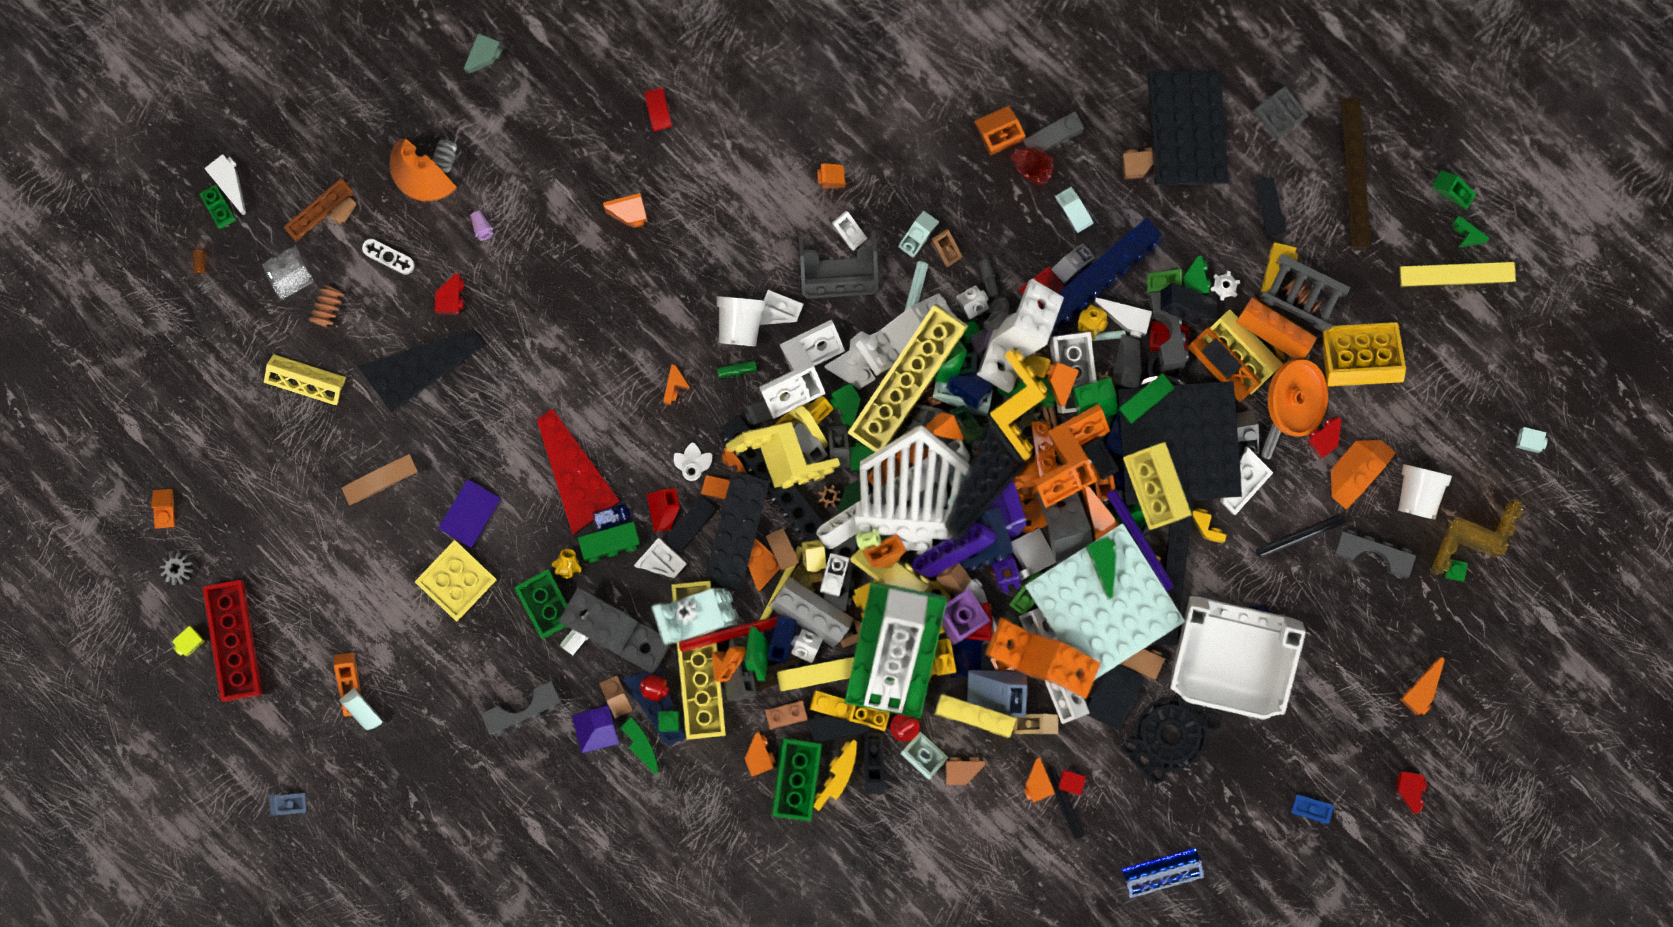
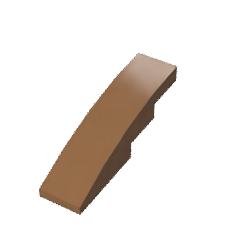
[342,454,418,506]

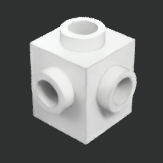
[956,285,989,320]
[791,629,823,663]

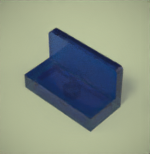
[951,639,982,678]

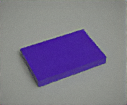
[438,479,501,548]

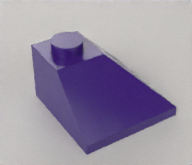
[572,706,619,753]

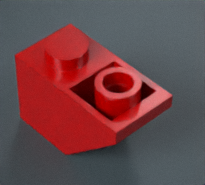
[435,273,464,314]
[1306,417,1341,459]
[647,488,680,532]
[1396,771,1427,814]

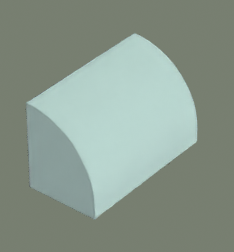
[339,688,382,730]

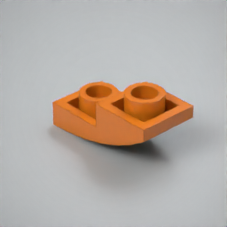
[721,448,746,473]

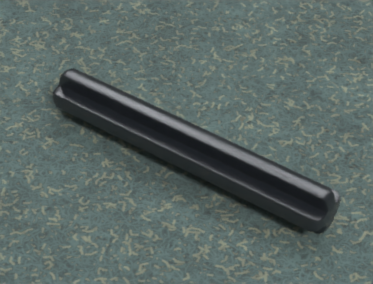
[1045,766,1084,839]

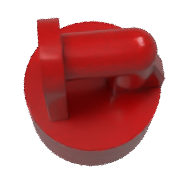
[890,714,920,742]

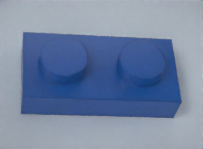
[1291,794,1334,824]

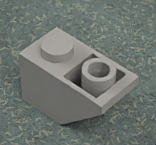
[1051,243,1095,283]
[793,421,828,465]

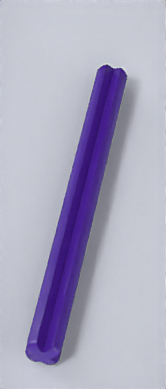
[1107,489,1174,591]

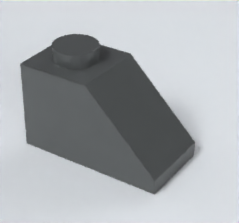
[827,425,850,468]

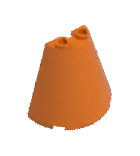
[390,139,457,201]

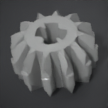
[432,139,457,173]
[160,552,193,585]

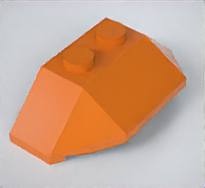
[1330,440,1396,510]

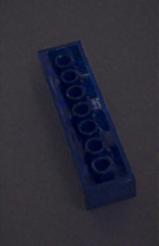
[1041,217,1162,336]

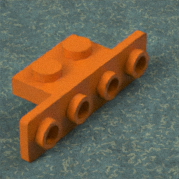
[1031,422,1059,487]

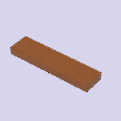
[284,178,354,242]

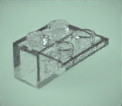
[262,246,314,300]

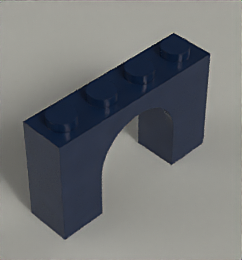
[937,508,1014,572]

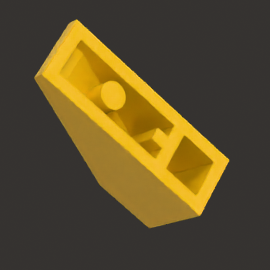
[1259,242,1298,301]

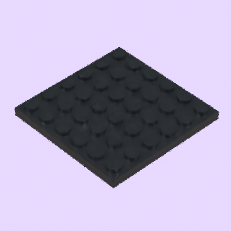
[1118,381,1242,505]

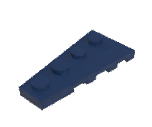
[623,666,686,746]

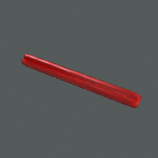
[678,615,786,652]

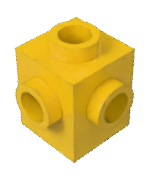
[1078,305,1108,339]

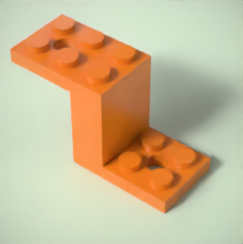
[1034,404,1110,508]
[986,618,1101,698]

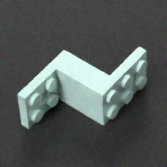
[652,588,739,644]

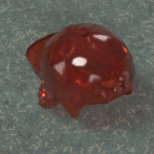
[1010,148,1054,186]

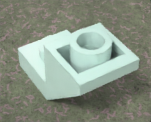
[1055,187,1094,233]

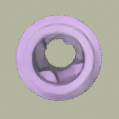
[470,211,493,241]

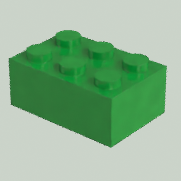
[514,569,568,640]

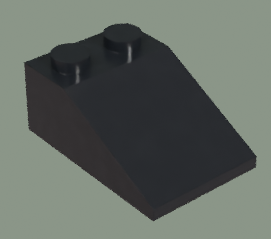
[1086,665,1145,731]

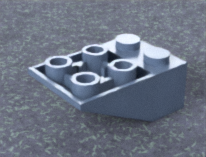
[967,670,1027,717]

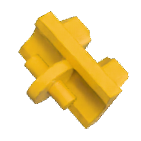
[934,639,956,676]

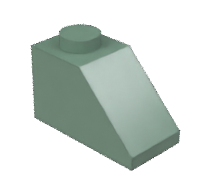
[464,34,502,73]

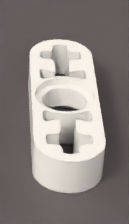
[362,239,415,275]

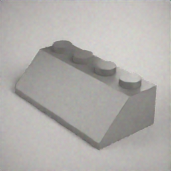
[769,577,854,647]

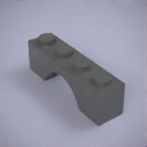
[1148,292,1189,371]
[1333,530,1416,579]
[481,681,562,737]

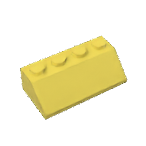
[1203,309,1283,395]
[1123,442,1192,530]
[850,547,934,593]

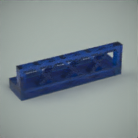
[1122,848,1204,898]

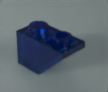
[946,375,993,410]
[767,615,797,663]

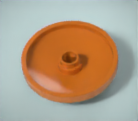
[1268,359,1328,436]

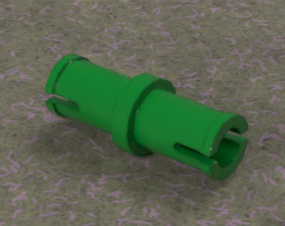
[717,360,757,379]

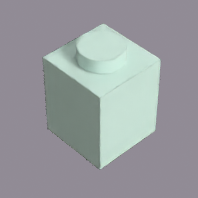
[1516,427,1548,453]

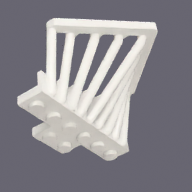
[855,426,970,551]

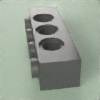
[824,535,859,612]

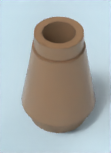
[329,197,357,225]

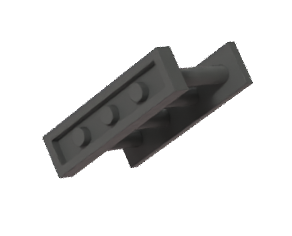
[1259,254,1351,332]

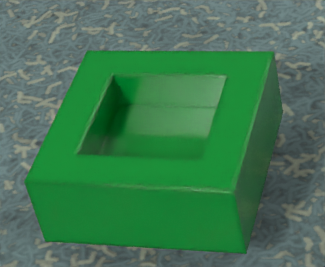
[1444,559,1468,582]

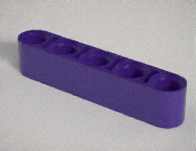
[912,523,996,578]

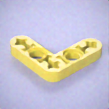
[780,393,829,449]

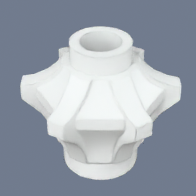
[1210,271,1240,301]

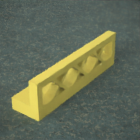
[264,354,346,406]

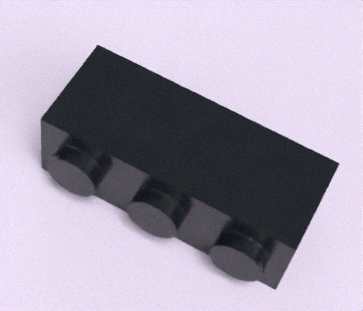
[1160,282,1217,328]

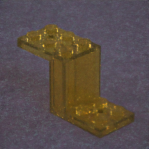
[1430,499,1523,575]

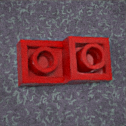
[644,87,672,131]

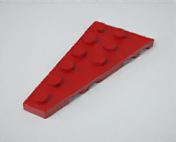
[537,409,620,535]

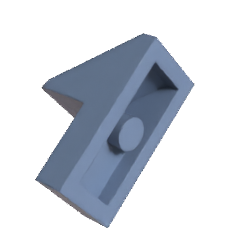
[269,793,307,816]

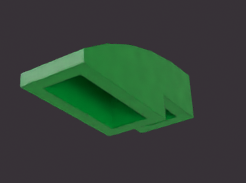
[1118,373,1174,424]
[621,717,659,775]

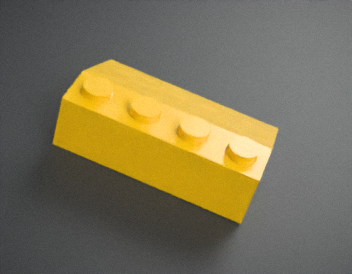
[1322,322,1406,386]

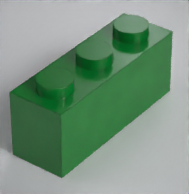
[578,522,640,563]

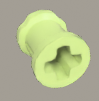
[856,529,880,550]

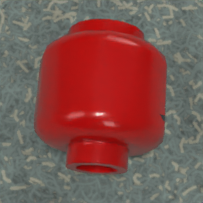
[640,674,670,702]

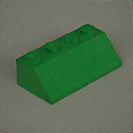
[770,739,822,821]

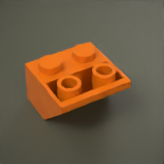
[974,106,1025,156]
[1012,456,1038,501]

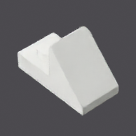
[832,211,867,250]

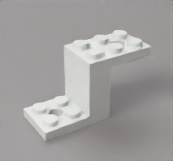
[977,279,1064,393]
[855,293,957,376]
[759,320,845,419]

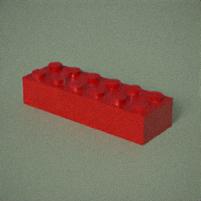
[203,580,263,702]

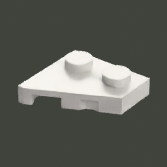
[824,351,876,390]

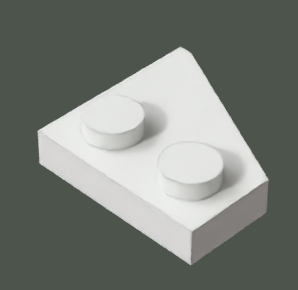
[760,290,804,325]
[634,538,688,578]

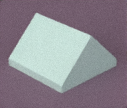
[900,732,949,780]

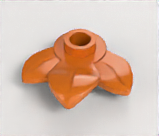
[1020,499,1047,534]

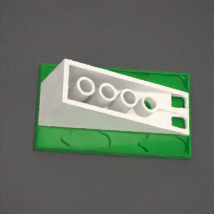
[845,581,947,719]

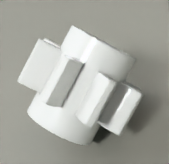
[673,600,699,624]

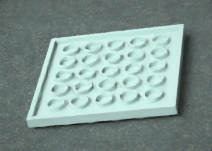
[1025,523,1185,680]

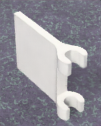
[1011,528,1056,580]

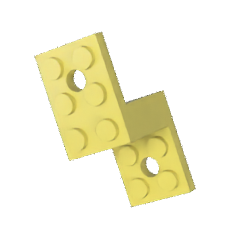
[726,422,840,489]

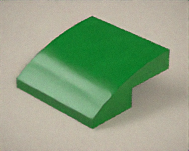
[745,627,770,681]

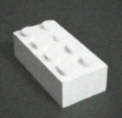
[1049,332,1096,413]

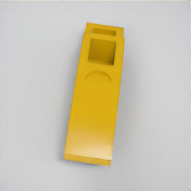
[809,691,890,731]
[813,740,857,811]

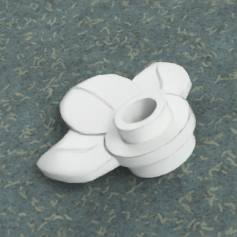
[674,443,712,481]

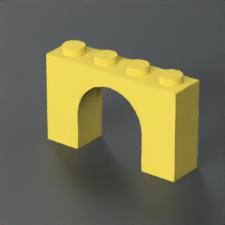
[934,695,1016,738]

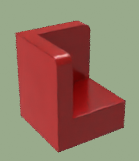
[1059,770,1086,796]

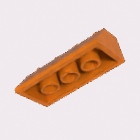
[1236,296,1317,360]

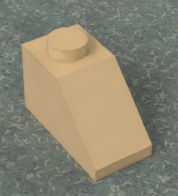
[1014,714,1058,734]

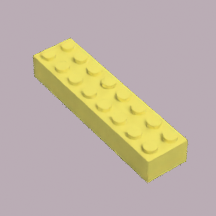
[848,304,968,452]
[672,581,726,740]

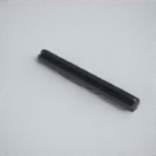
[1256,513,1346,558]

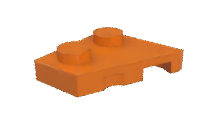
[748,538,781,592]

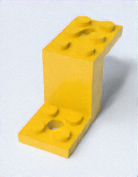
[990,348,1048,461]

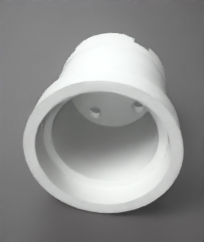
[717,296,766,346]
[1398,464,1452,519]

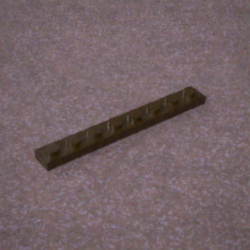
[1340,97,1371,249]

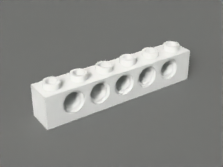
[1019,608,1089,724]

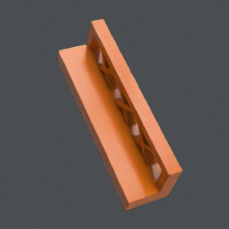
[1188,327,1261,402]

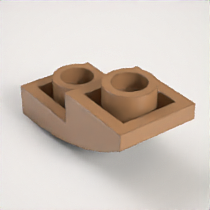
[766,528,799,570]

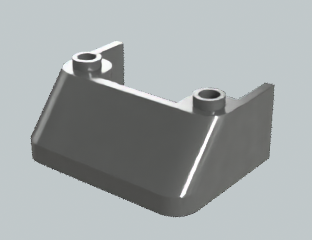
[799,231,878,298]

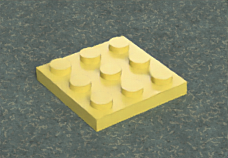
[415,540,497,622]

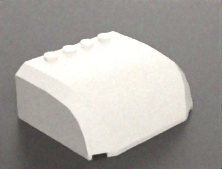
[1170,596,1305,719]

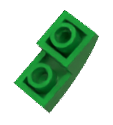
[199,184,236,229]

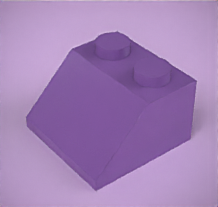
[941,589,990,644]

